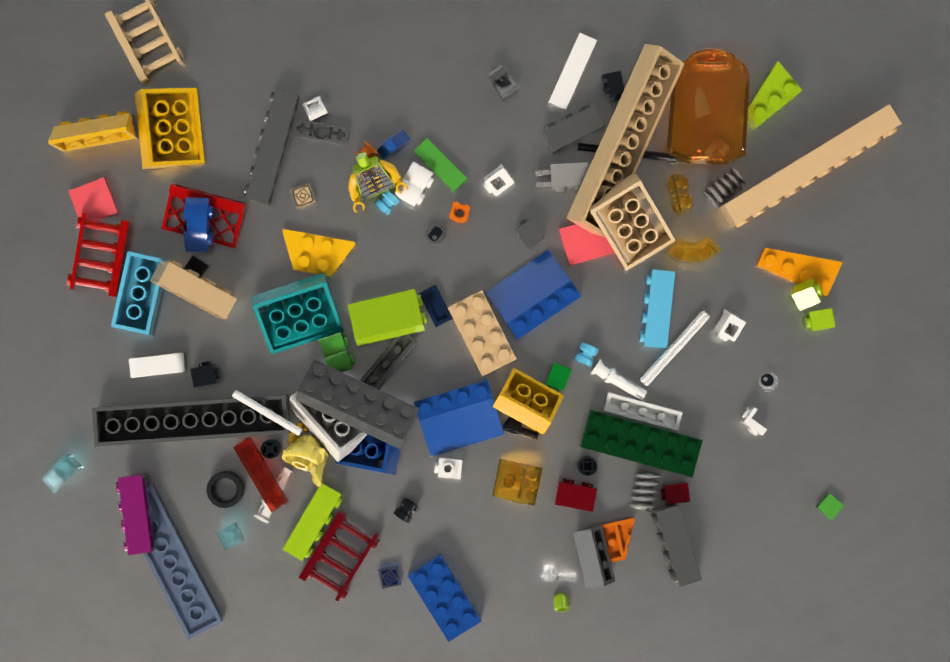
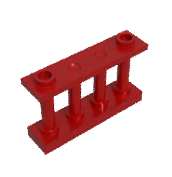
[66,213,129,297]

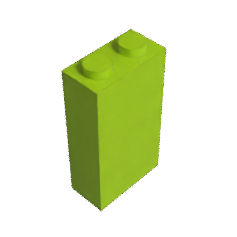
[348,289,427,346]

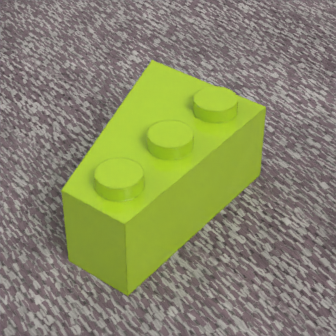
[742,61,802,130]

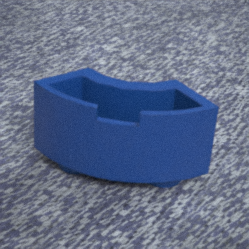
[183,197,214,252]

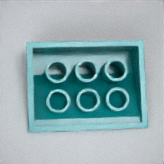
[251,273,344,355]

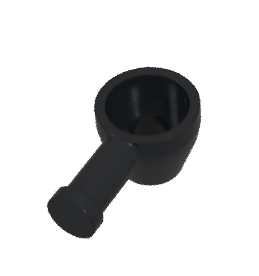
[502,416,539,441]

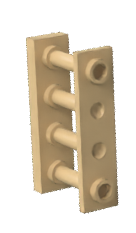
[105,0,184,84]

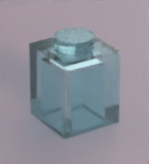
[216,523,245,550]

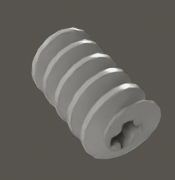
[703,167,746,208]
[630,470,660,512]

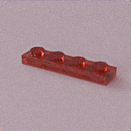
[233,437,289,513]

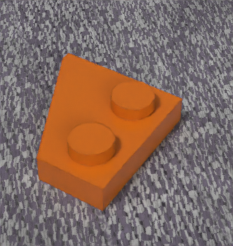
[598,517,635,563]

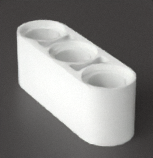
[129,353,186,378]

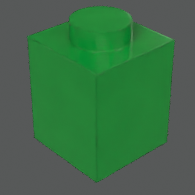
[545,363,572,392]

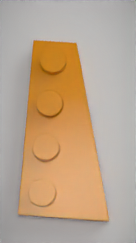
[756,248,843,297]

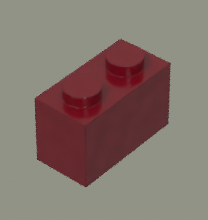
[554,478,597,512]

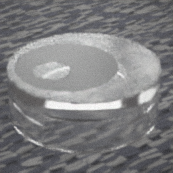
[758,372,778,391]

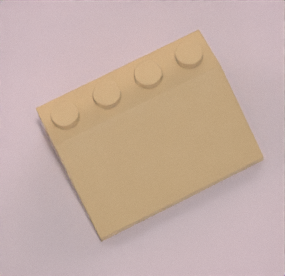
[589,173,676,271]

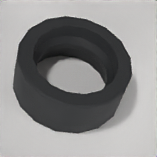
[206,471,244,508]

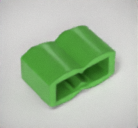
[319,332,355,372]

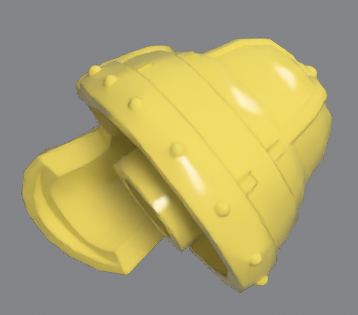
[282,435,328,487]

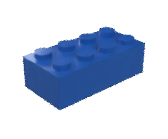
[408,553,481,642]

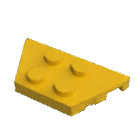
[282,229,356,277]

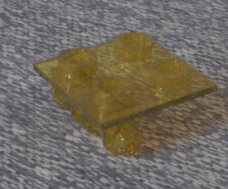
[668,174,693,215]

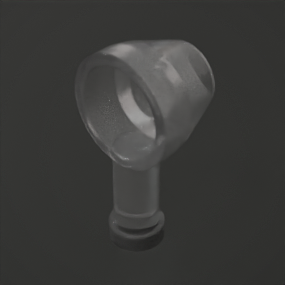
[540,565,576,582]

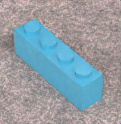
[640,269,675,349]

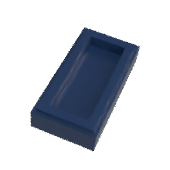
[419,285,453,327]

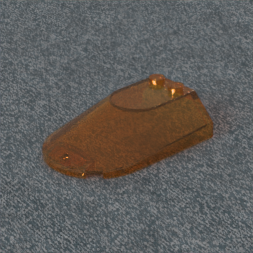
[667,49,750,165]

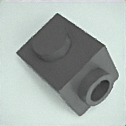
[487,64,519,99]

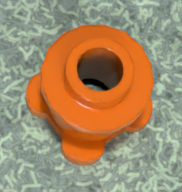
[355,141,380,159]
[449,202,470,223]

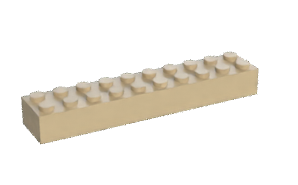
[566,44,685,237]
[719,104,902,228]

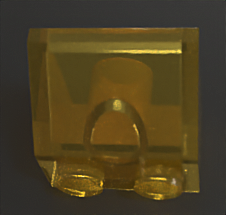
[492,458,543,506]

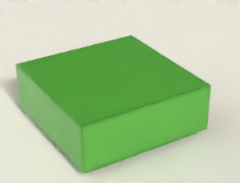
[817,493,844,520]

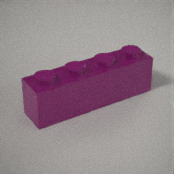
[116,474,155,555]

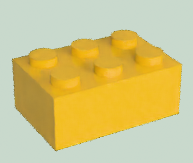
[493,368,564,435]

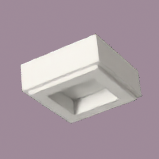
[302,96,327,121]

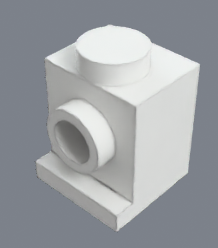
[483,163,515,196]
[714,309,746,342]
[434,457,463,479]

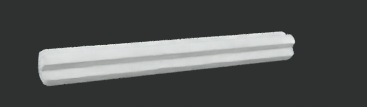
[640,311,710,386]

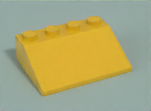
[135,88,205,169]
[48,111,137,152]

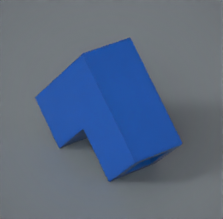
[377,130,410,159]

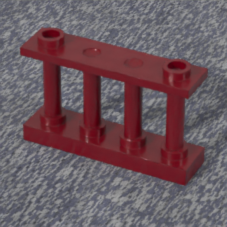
[298,510,380,601]

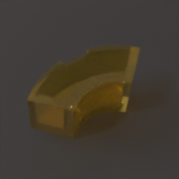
[665,236,722,263]

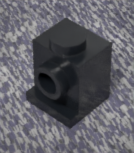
[601,71,625,102]

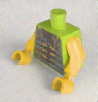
[348,152,409,213]

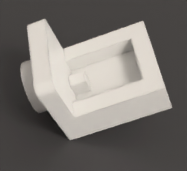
[741,406,767,436]

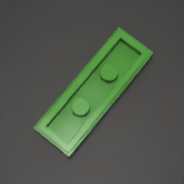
[413,138,467,192]

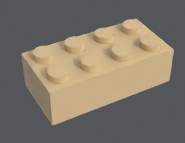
[150,260,237,319]
[448,290,516,376]

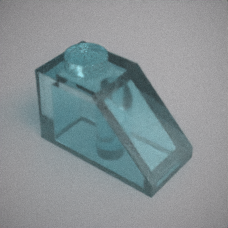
[42,453,84,493]

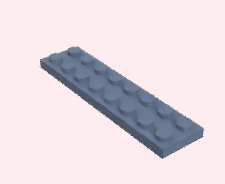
[117,485,223,639]

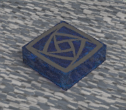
[378,565,401,589]

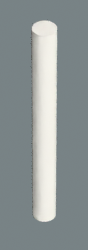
[232,390,303,436]

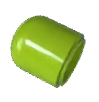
[553,593,570,612]

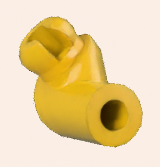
[287,421,309,445]

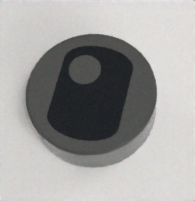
[426,224,445,244]

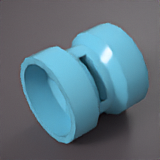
[373,190,400,215]
[574,342,599,367]

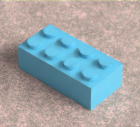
[111,251,167,335]

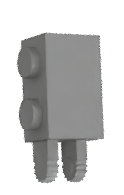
[535,162,589,192]

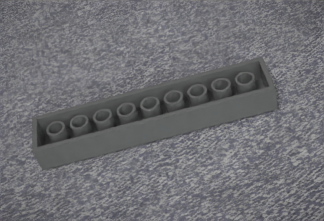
[92,395,290,447]

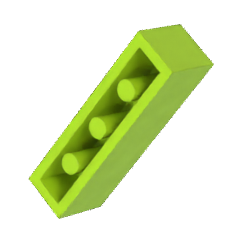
[282,482,343,561]

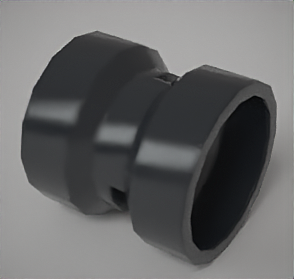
[577,456,597,476]
[393,497,420,524]

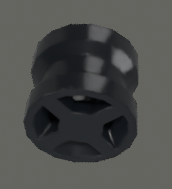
[260,439,281,459]

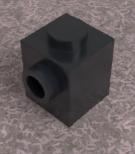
[190,361,221,388]

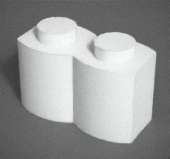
[395,162,435,207]

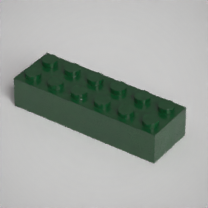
[579,409,703,478]

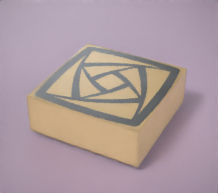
[291,184,315,208]

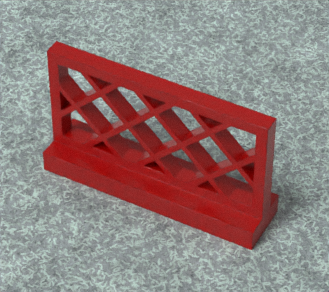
[161,184,248,248]

